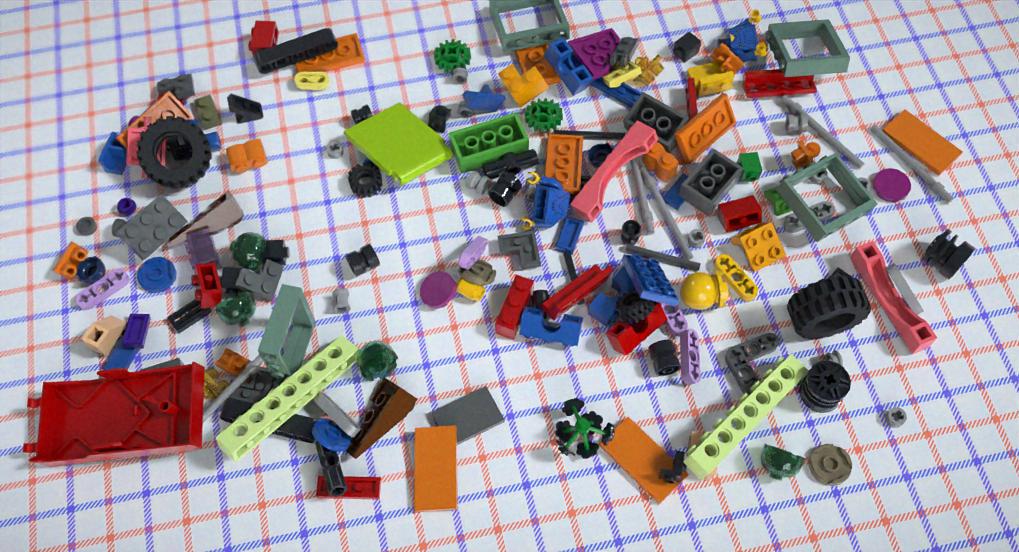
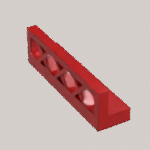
[742,69,817,98]
[541,264,613,321]

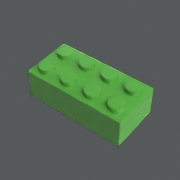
[449,112,529,173]

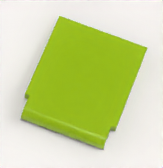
[344,102,453,187]

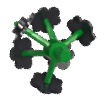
[555,398,615,459]

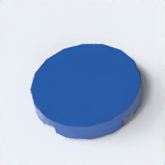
[137,257,177,293]
[312,418,352,452]

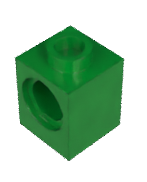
[737,152,762,182]

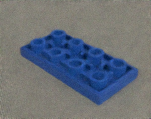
[622,254,679,306]

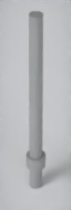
[781,95,865,169]
[871,125,954,204]
[630,157,655,235]
[640,166,693,260]
[203,354,263,423]

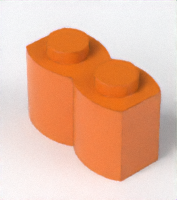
[226,139,268,173]
[642,142,678,182]

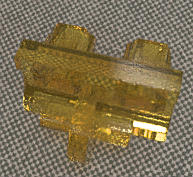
[633,55,665,86]
[204,367,229,401]

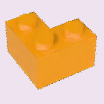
[498,64,549,108]

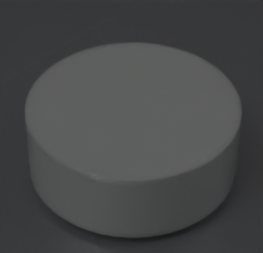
[76,217,97,236]

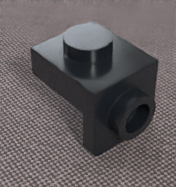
[428,105,452,133]
[166,136,192,161]
[658,450,687,484]

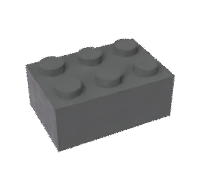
[623,92,689,153]
[679,148,744,216]
[116,194,188,261]

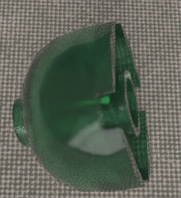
[230,232,266,271]
[215,291,256,327]
[357,341,398,381]
[761,444,805,481]

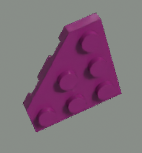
[568,28,620,80]

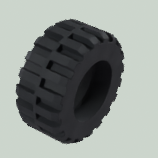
[136,116,212,189]
[787,275,871,339]

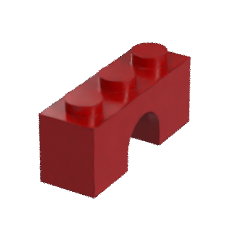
[495,275,534,340]
[605,301,668,356]

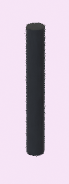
[563,252,585,305]

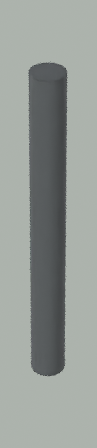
[625,244,701,271]

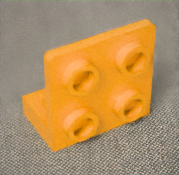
[730,222,786,272]

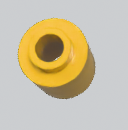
[457,277,486,302]

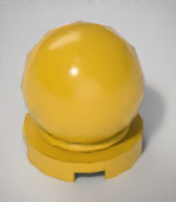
[680,269,728,310]

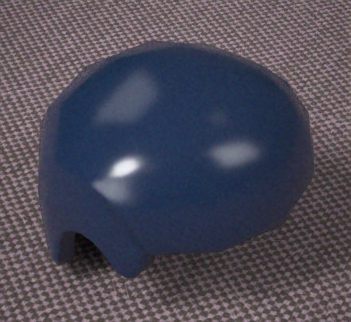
[588,143,614,168]
[75,256,106,284]

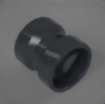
[351,104,373,124]
[621,220,641,245]

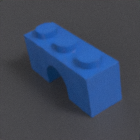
[544,37,593,96]
[588,266,635,327]
[519,306,583,347]

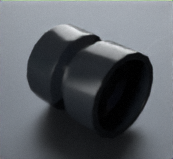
[488,172,522,207]
[345,243,380,277]
[648,339,681,376]

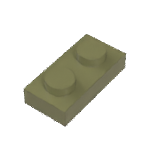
[194,94,222,130]

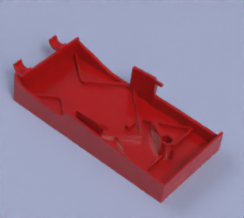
[23,362,205,467]

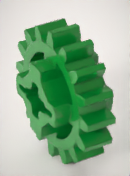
[434,39,471,73]
[525,98,563,133]

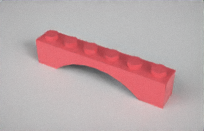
[570,120,658,223]
[850,241,937,355]

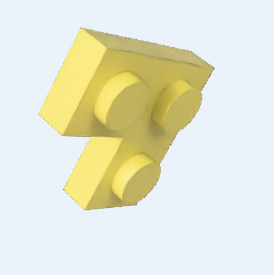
[602,61,642,88]

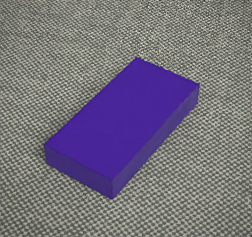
[122,314,151,349]

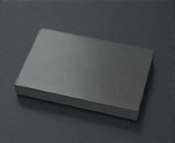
[432,386,505,445]

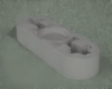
[783,201,835,233]
[886,263,924,315]
[314,392,361,437]

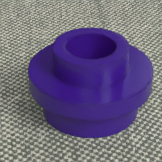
[117,198,137,216]

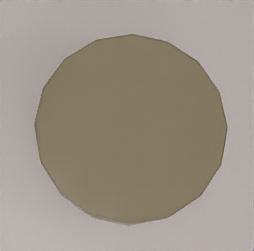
[458,259,496,285]
[809,444,852,486]

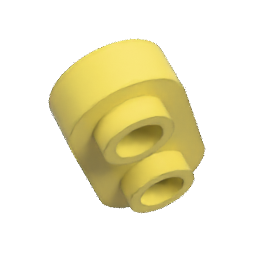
[294,72,330,90]

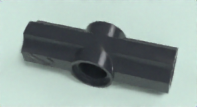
[482,149,539,179]
[315,441,347,497]

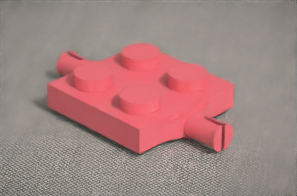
[126,116,166,179]

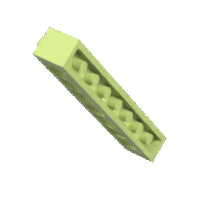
[216,335,360,463]
[683,354,809,480]

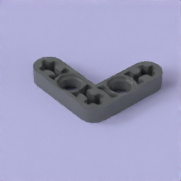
[725,333,779,401]

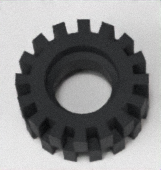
[348,162,383,198]
[615,288,655,323]

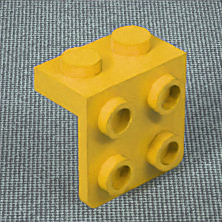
[687,62,735,97]

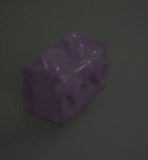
[185,228,222,270]

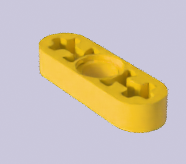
[714,254,758,302]

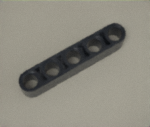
[253,28,338,74]
[220,398,317,443]

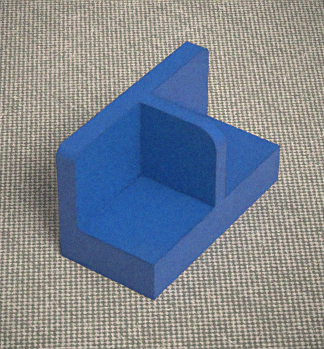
[462,84,506,112]
[98,132,127,175]

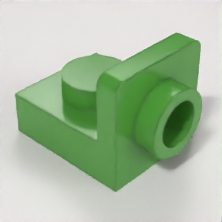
[764,186,792,216]

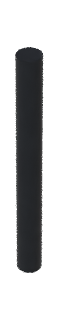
[554,130,625,140]

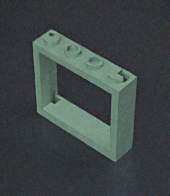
[489,0,570,52]
[765,19,850,77]
[776,153,878,242]
[258,284,316,385]

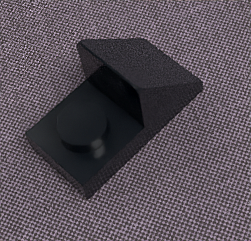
[227,94,264,124]

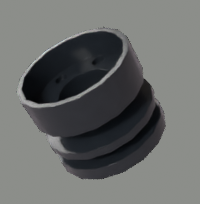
[922,229,976,280]
[799,360,851,413]

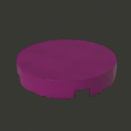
[872,168,911,202]
[420,271,457,309]

